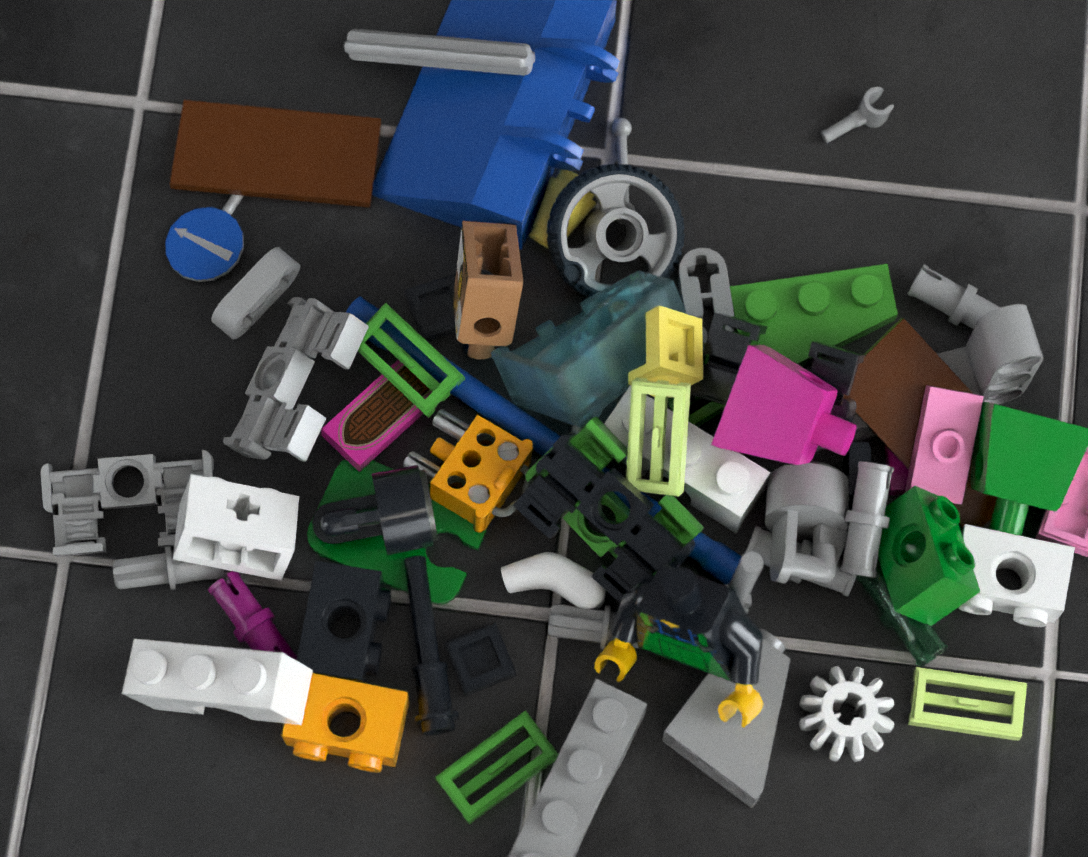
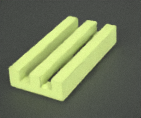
[626,378,691,496]
[908,667,1027,741]

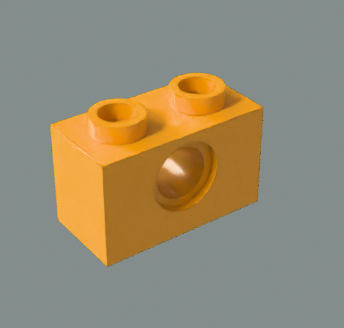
[282,673,410,773]

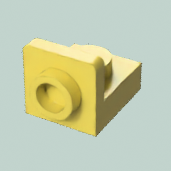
[628,305,703,398]

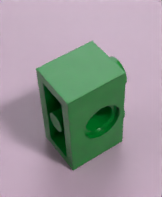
[878,486,981,626]

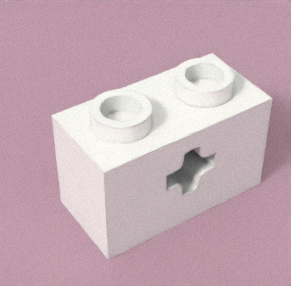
[173,474,299,581]

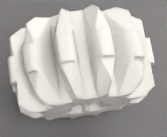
[799,666,894,762]

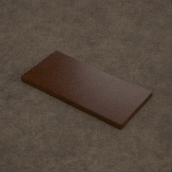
[170,100,382,208]
[843,318,997,528]

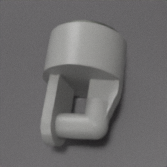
[765,461,850,584]

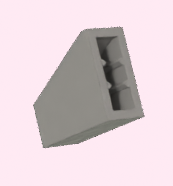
[662,628,790,808]

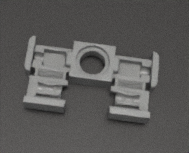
[223,297,369,462]
[40,450,214,557]

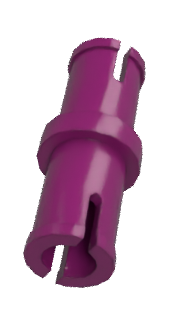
[208,571,298,661]

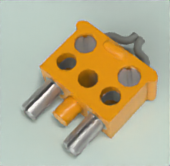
[403,409,534,533]

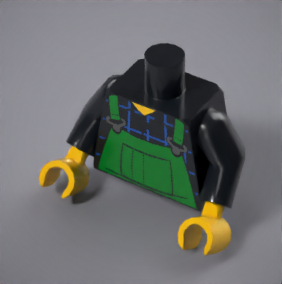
[594,565,763,728]

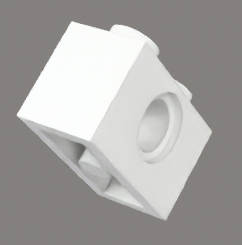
[958,524,1075,627]

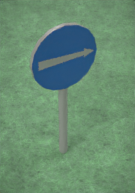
[165,195,244,282]

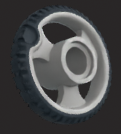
[547,164,685,303]

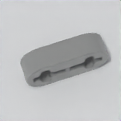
[211,247,300,340]
[678,247,734,351]

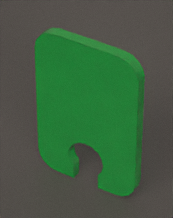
[307,459,487,605]

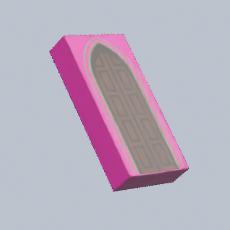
[321,360,432,472]

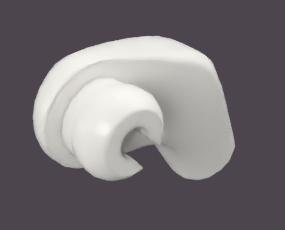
[501,552,606,609]

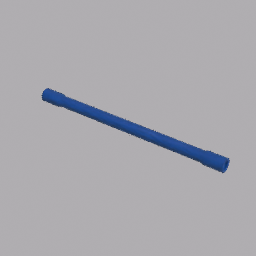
[345,296,742,585]

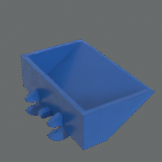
[372,0,620,250]

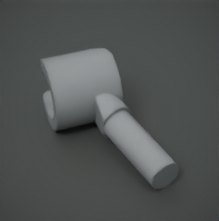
[820,87,894,143]

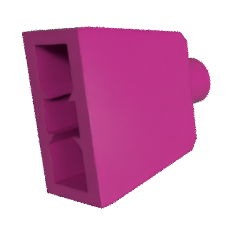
[711,345,856,465]

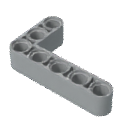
[816,304,1043,451]

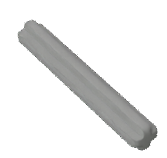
[344,29,535,76]

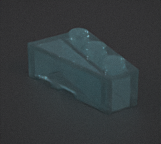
[490,271,687,428]

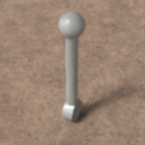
[611,118,635,224]

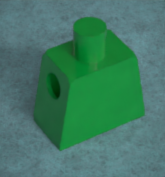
[970,401,1088,536]

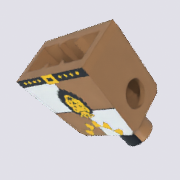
[453,221,523,359]

